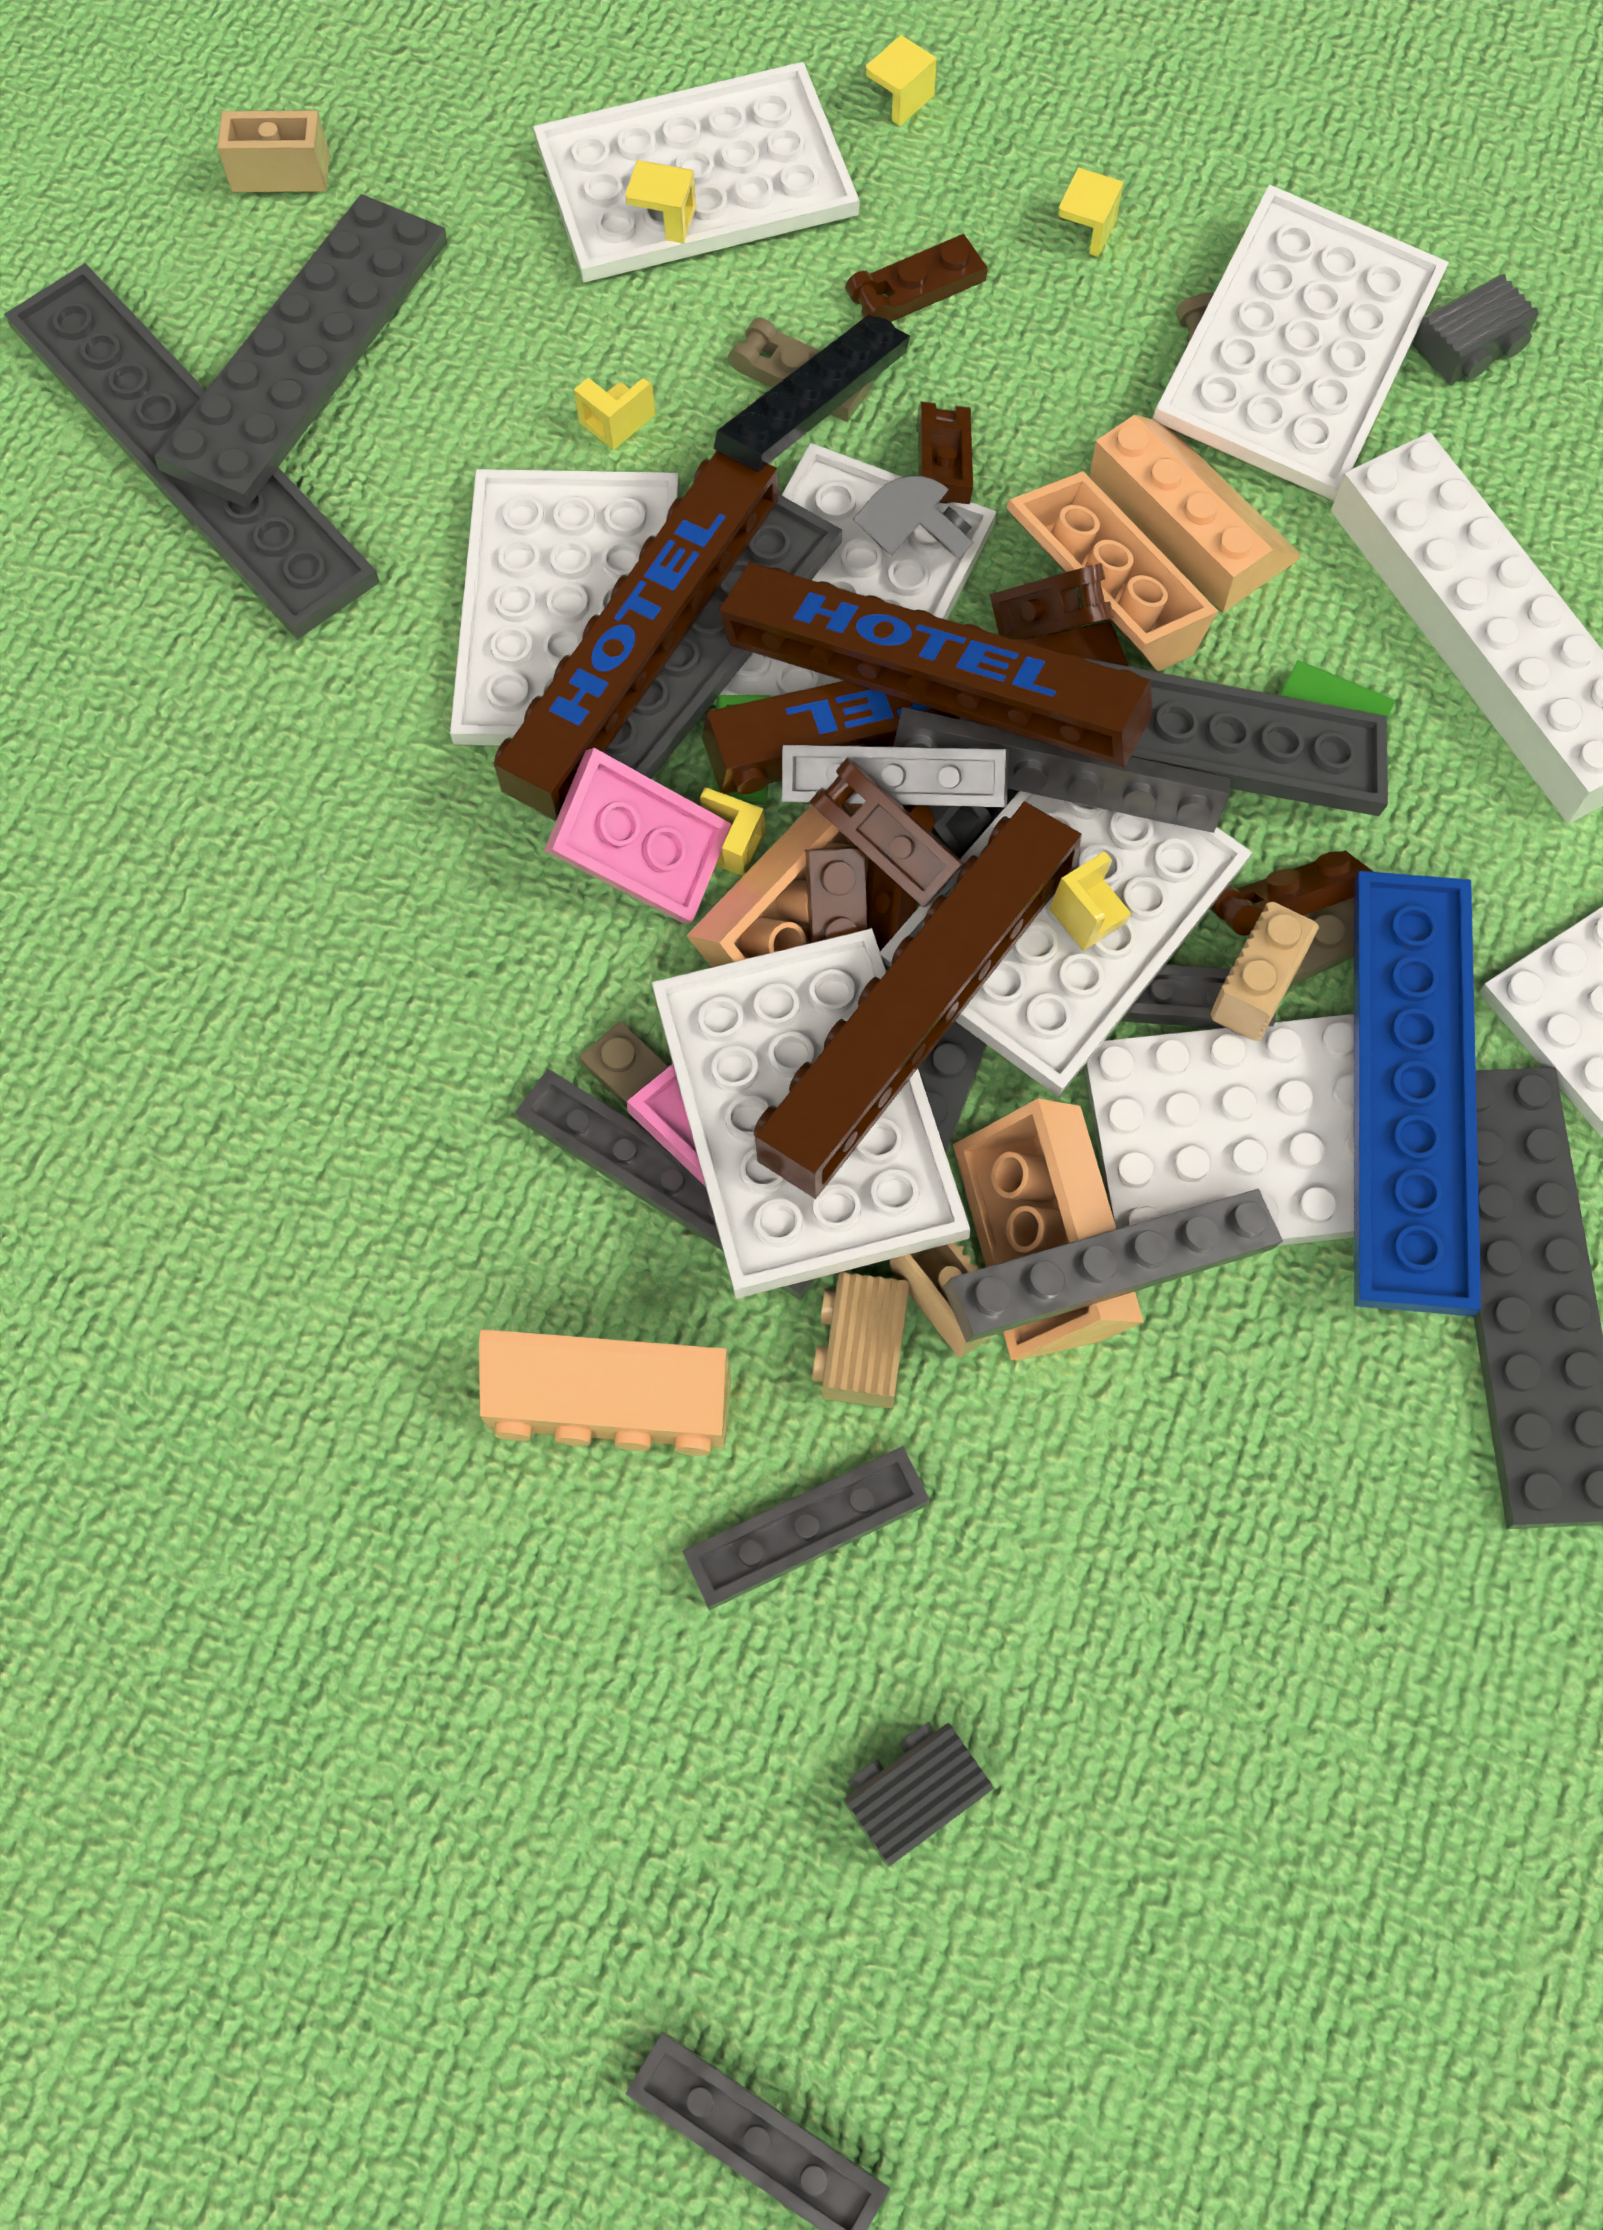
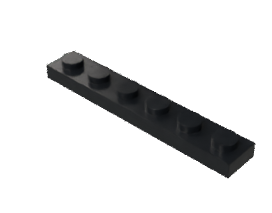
[713,315,910,472]

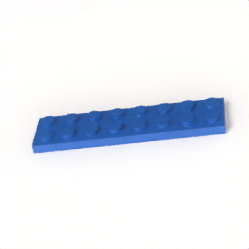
[1354,871,1481,1317]

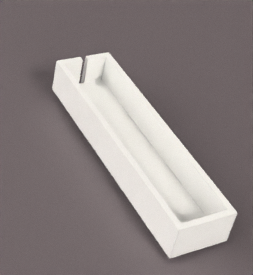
[1331,432,1603,824]

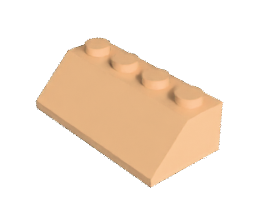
[1089,415,1300,613]
[1006,471,1218,672]
[686,803,869,968]
[953,1098,1144,1361]
[479,1329,731,1456]

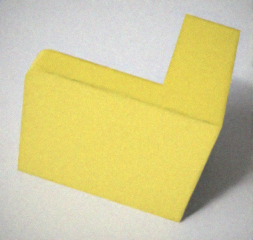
[866,35,937,126]
[625,160,696,244]
[1058,167,1124,257]
[574,378,656,450]
[700,787,767,876]
[1049,851,1132,951]

